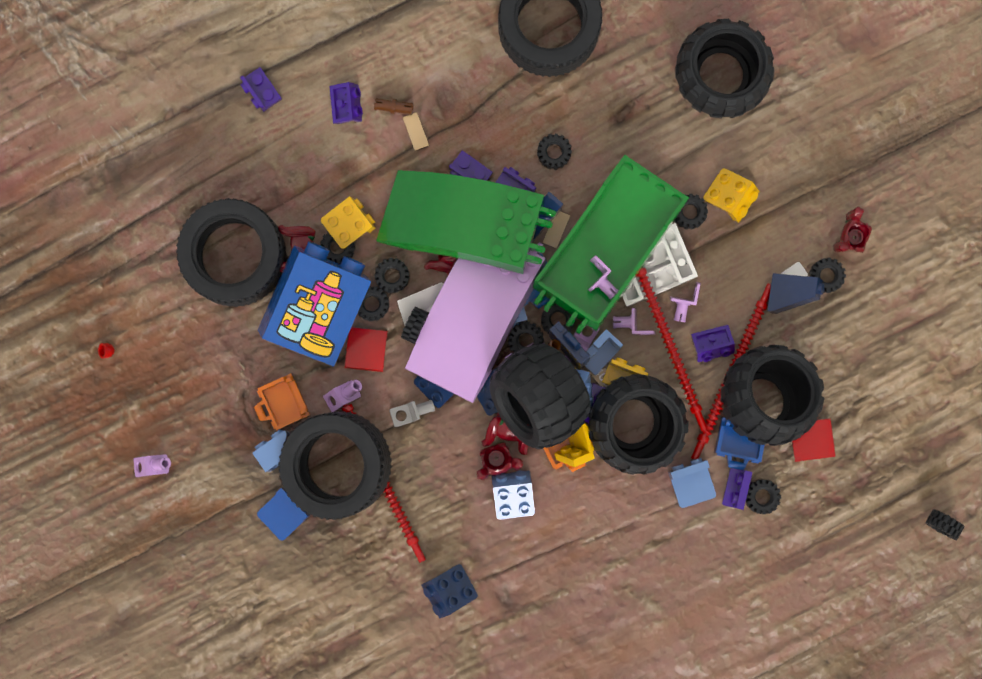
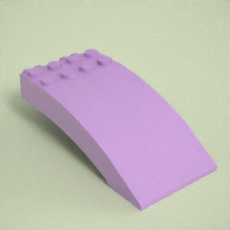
[405,242,546,403]

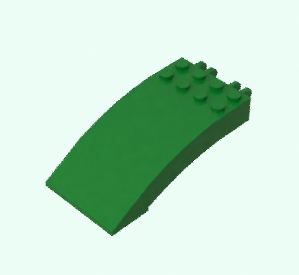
[533,155,689,334]
[376,170,556,274]

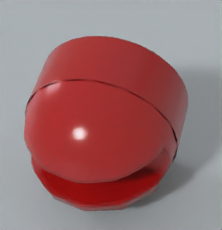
[98,343,115,359]

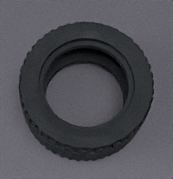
[498,0,603,77]
[176,198,287,307]
[279,412,392,520]

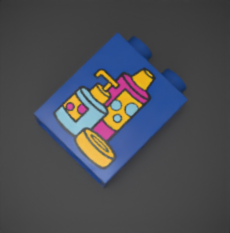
[258,241,371,366]

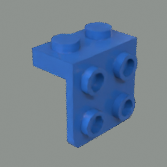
[257,487,310,540]

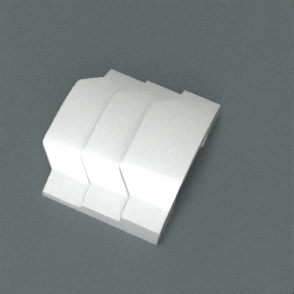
[622,223,698,307]

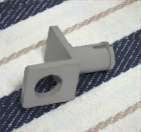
[389,400,435,427]

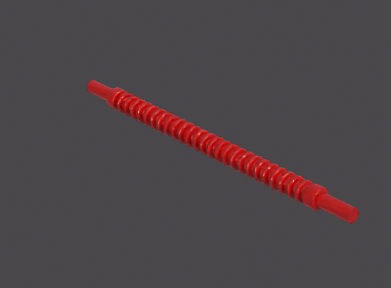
[636,267,708,431]
[691,283,771,460]
[341,403,426,563]

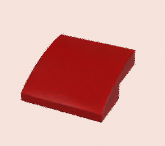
[345,327,388,372]
[792,418,836,462]

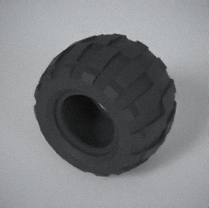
[675,18,775,119]
[490,343,590,449]
[721,345,825,446]
[588,374,689,475]

